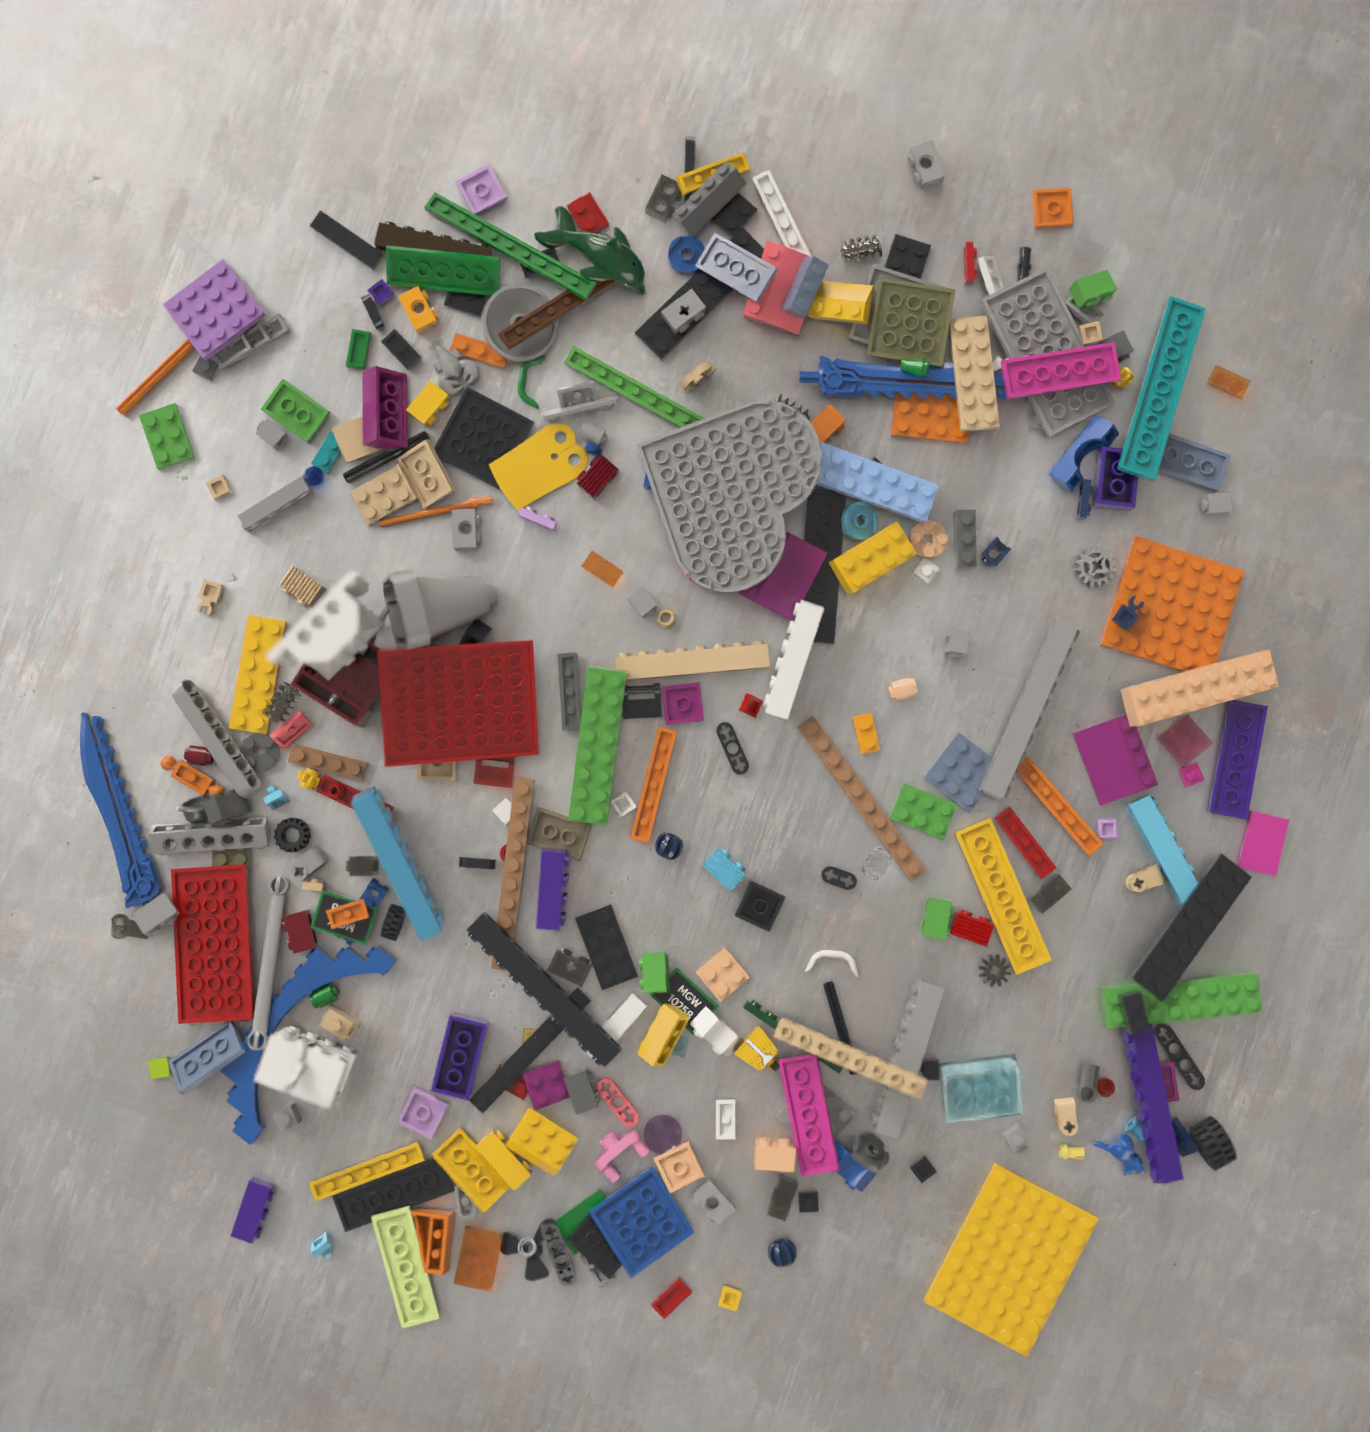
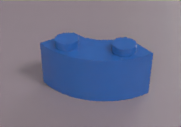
[832,1140,877,1192]

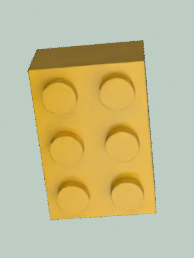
[505,1107,578,1177]

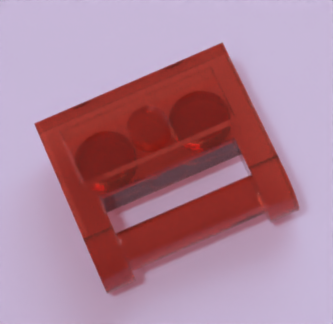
[473,757,516,788]

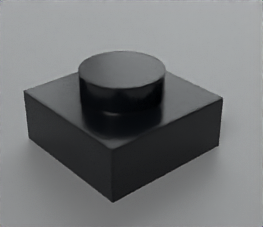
[798,1191,819,1213]

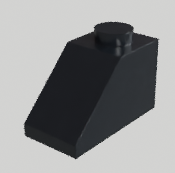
[459,619,493,644]

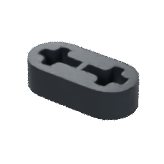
[361,293,385,330]
[459,857,496,869]
[821,866,857,890]

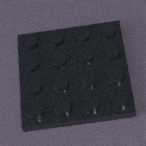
[434,387,535,490]

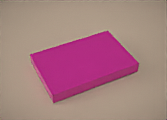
[1237,811,1289,876]

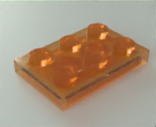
[453,1226,504,1292]

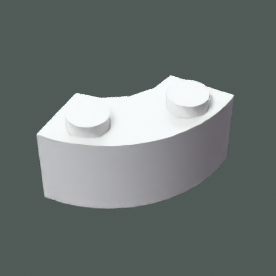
[690,1007,744,1058]

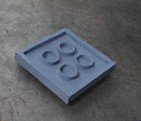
[923,733,992,813]

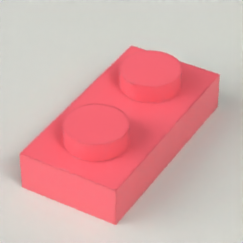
[270,710,313,749]

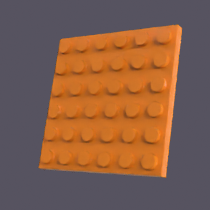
[1100,536,1245,672]

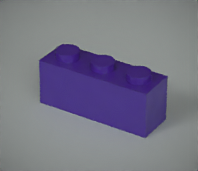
[230,1177,276,1244]

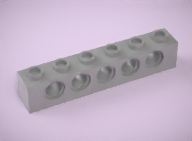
[148,817,271,855]

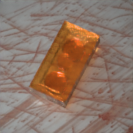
[1206,365,1250,399]

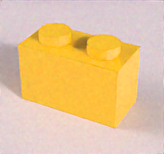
[406,380,450,427]

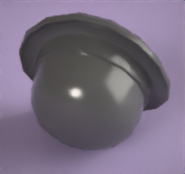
[177,796,210,823]

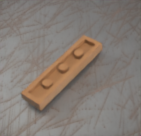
[288,744,368,781]

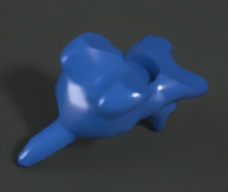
[1093,1134,1145,1176]

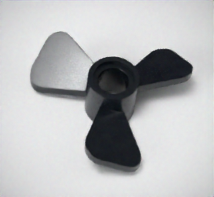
[500,1220,553,1282]

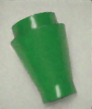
[900,358,930,378]

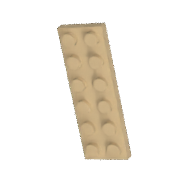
[949,316,1000,432]

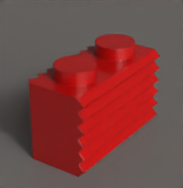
[950,909,994,947]

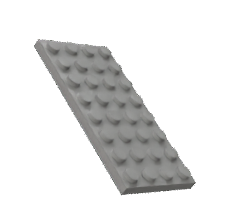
[979,267,1116,438]

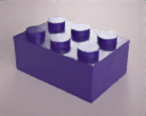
[1092,446,1138,511]

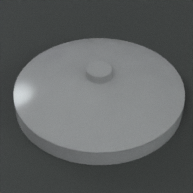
[481,284,558,362]

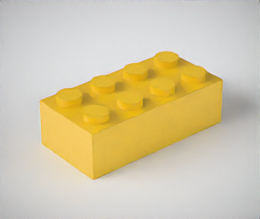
[828,521,917,595]

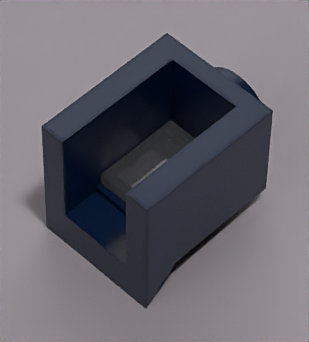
[980,537,1011,567]

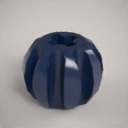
[655,833,683,860]
[768,1239,797,1267]

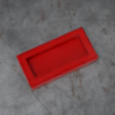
[651,1277,692,1319]

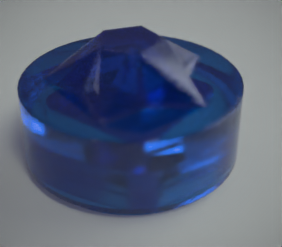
[303,466,323,486]

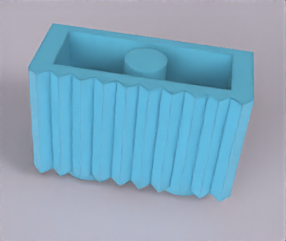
[702,848,746,892]

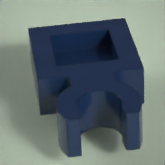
[1111,595,1144,631]

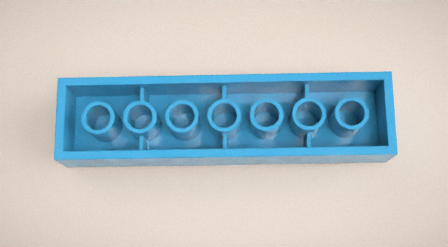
[351,786,444,941]

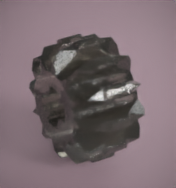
[978,954,1011,987]

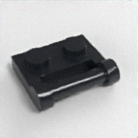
[623,683,662,719]

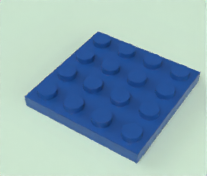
[588,1167,695,1278]

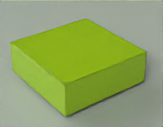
[148,1056,172,1079]

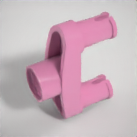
[594,1130,650,1183]

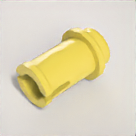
[1059,1144,1085,1160]

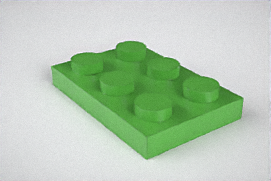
[261,379,330,443]
[139,403,195,470]
[889,783,957,840]

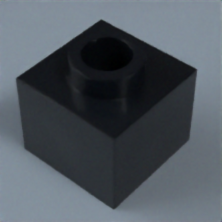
[918,1058,939,1080]

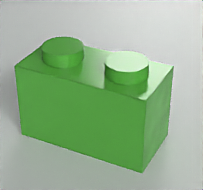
[1069,269,1118,309]
[920,897,954,940]
[639,953,670,994]

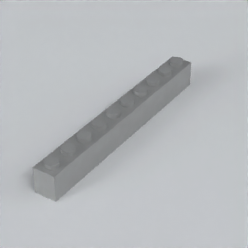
[978,615,1080,800]

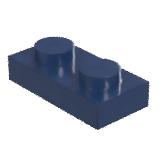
[1076,479,1094,520]
[1171,1116,1199,1157]

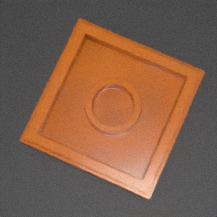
[1032,187,1074,229]

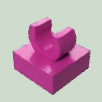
[1178,763,1204,787]

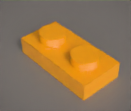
[852,712,880,754]

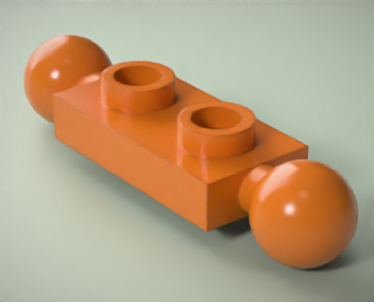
[160,755,225,796]

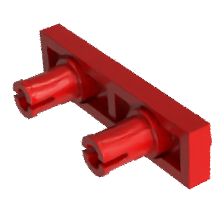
[316,774,394,812]

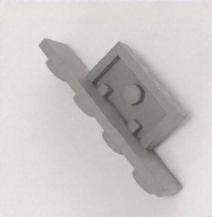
[543,380,618,421]

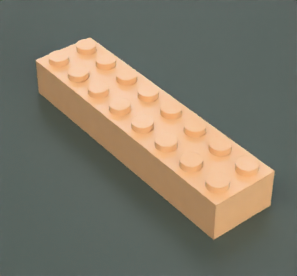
[1120,650,1279,727]

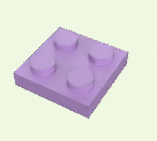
[455,164,507,215]
[397,1086,449,1139]

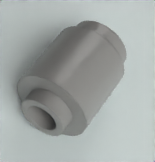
[578,422,608,447]

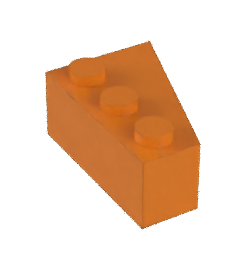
[411,1207,455,1275]

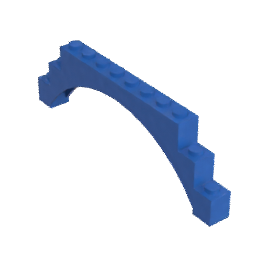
[220,945,398,1145]

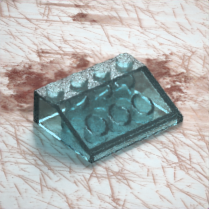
[939,1054,1022,1124]

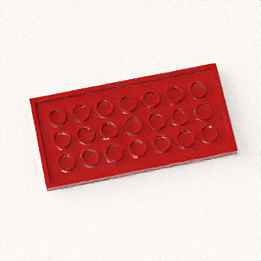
[171,864,255,1024]

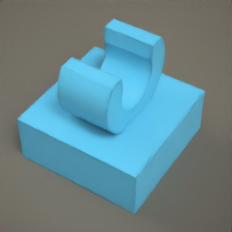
[263,785,290,810]
[311,1232,333,1259]

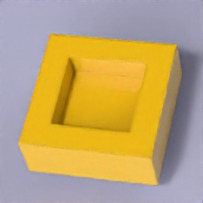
[718,1285,742,1311]

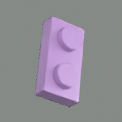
[518,507,557,532]

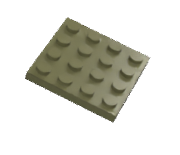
[866,278,956,367]

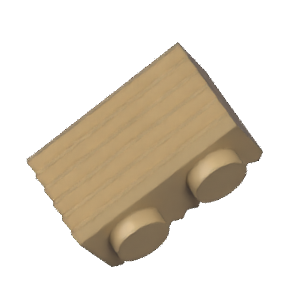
[279,566,326,608]

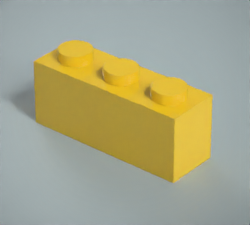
[637,1004,690,1067]
[475,1129,532,1191]

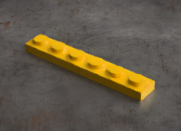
[309,1141,425,1201]

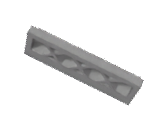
[237,476,314,532]

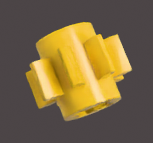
[1112,365,1134,390]
[297,767,322,791]

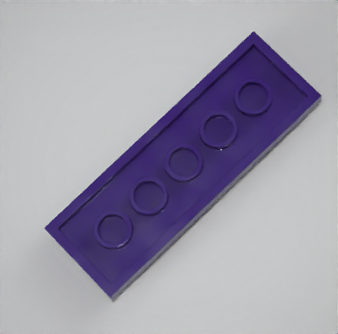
[1208,700,1268,820]

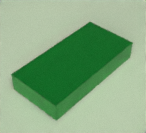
[346,329,372,370]

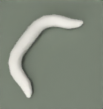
[805,950,859,977]

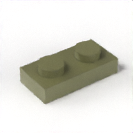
[212,849,252,869]

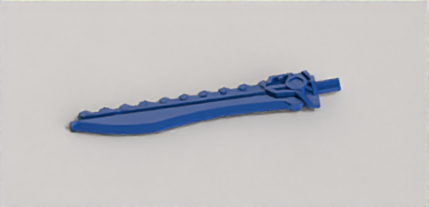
[799,356,1007,401]
[80,713,163,908]

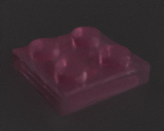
[1157,714,1213,768]

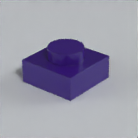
[367,279,395,306]

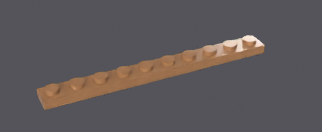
[797,716,927,882]
[491,777,535,971]

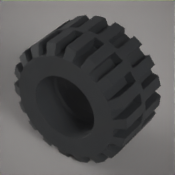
[1189,1116,1237,1171]

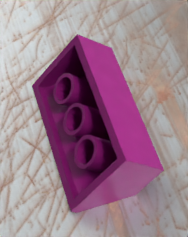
[362,366,408,449]

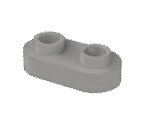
[454,1185,477,1221]

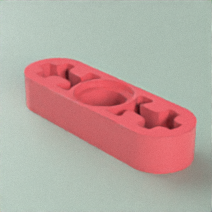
[597,1077,639,1127]

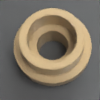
[657,609,676,628]

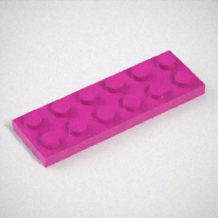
[1000,342,1121,399]
[778,1054,840,1176]

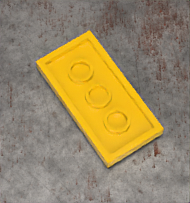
[431,1128,510,1213]

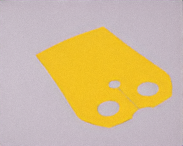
[489,423,589,511]

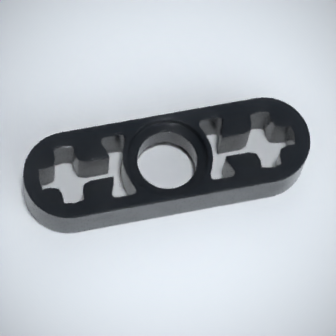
[716,722,749,775]

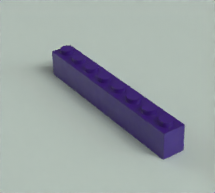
[1122,1024,1184,1184]

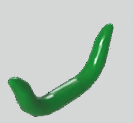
[517,356,546,409]

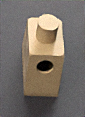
[320,1004,362,1040]

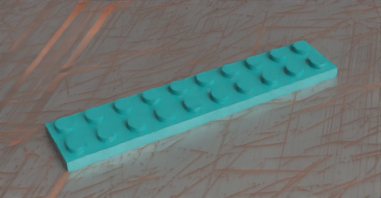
[1117,296,1206,482]

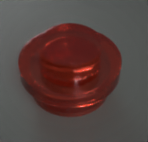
[1097,1078,1115,1097]

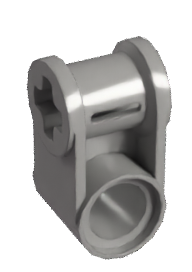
[291,846,328,881]

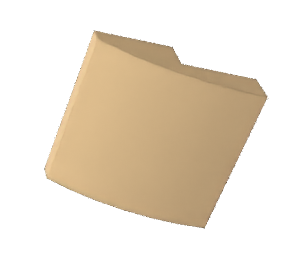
[331,416,384,464]

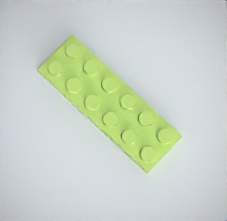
[371,1206,440,1329]

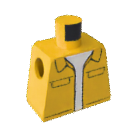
[734,1025,780,1072]

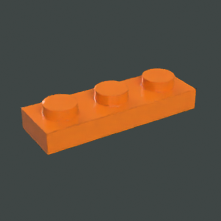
[450,333,508,369]

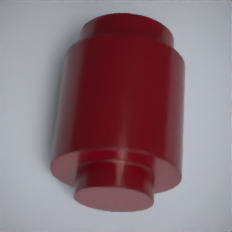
[184,745,214,766]

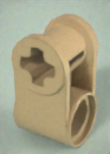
[1125,864,1165,892]
[1053,1097,1078,1136]

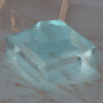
[671,1036,689,1057]

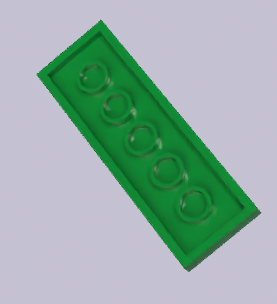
[386,246,500,296]

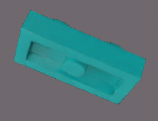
[311,431,341,474]

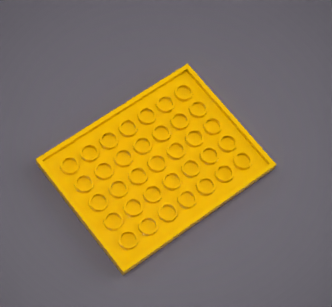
[923,1163,1099,1357]

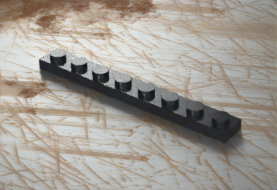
[469,987,591,1114]

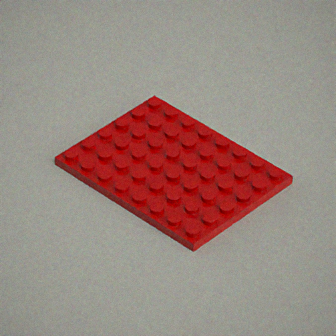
[377,640,539,767]

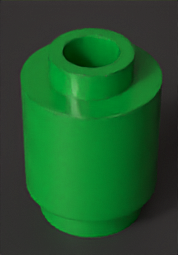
[309,983,340,1009]

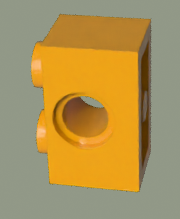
[398,286,438,334]

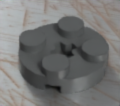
[240,733,280,771]
[852,1133,889,1173]

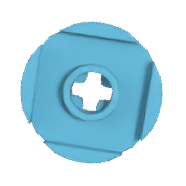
[841,501,878,540]

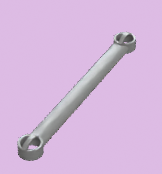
[247,876,290,1050]

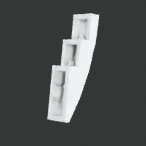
[585,993,647,1058]

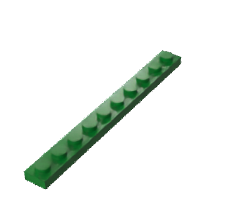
[424,192,596,300]

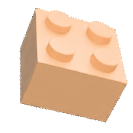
[753,1136,796,1172]

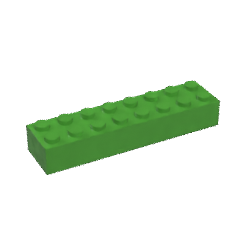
[568,665,627,825]
[1099,972,1262,1028]

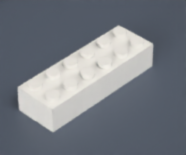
[763,599,824,719]

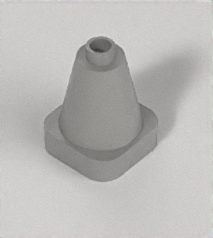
[382,569,498,650]

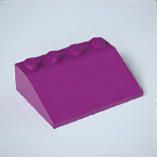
[739,531,828,621]
[1073,714,1158,805]

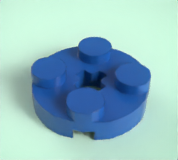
[668,235,705,275]

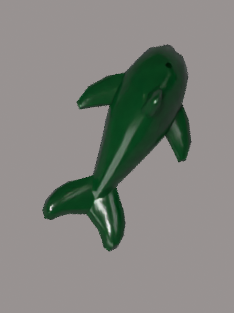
[534,206,646,295]

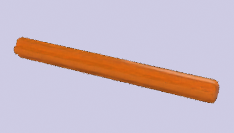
[116,338,194,415]

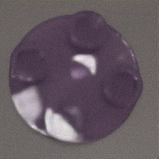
[643,1115,682,1154]

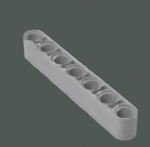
[172,679,261,798]

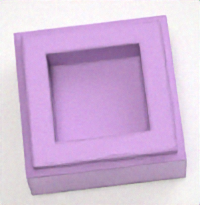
[1097,819,1118,839]

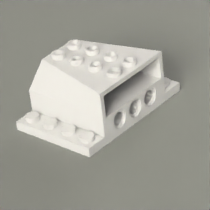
[266,570,384,680]

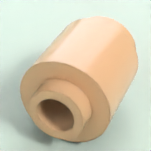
[888,678,918,701]

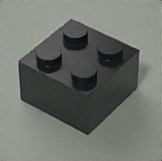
[734,880,786,932]

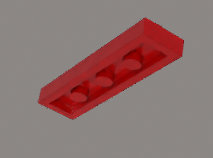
[994,806,1057,879]

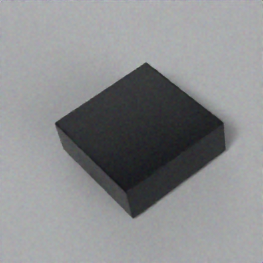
[910,1155,937,1183]

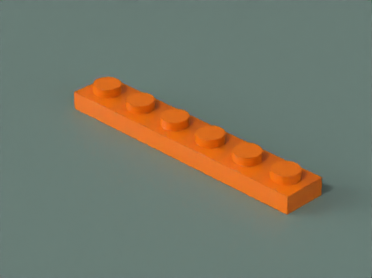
[630,726,677,843]
[1016,756,1103,857]

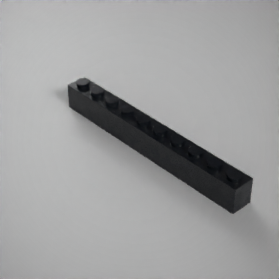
[466,912,622,1068]

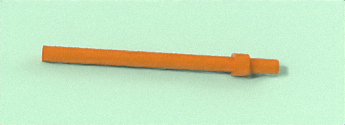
[380,495,493,527]

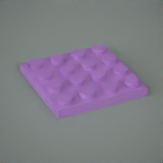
[163,259,266,361]

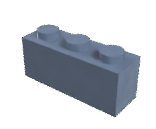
[781,256,829,318]

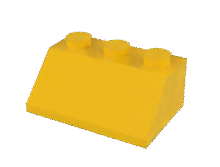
[807,281,874,325]

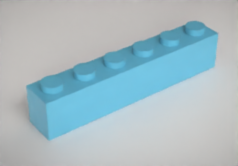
[1125,795,1199,907]

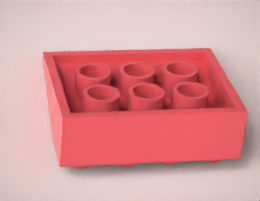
[743,241,808,335]

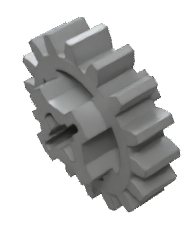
[1074,545,1117,587]

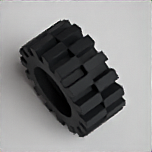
[273,818,311,853]
[380,904,406,941]

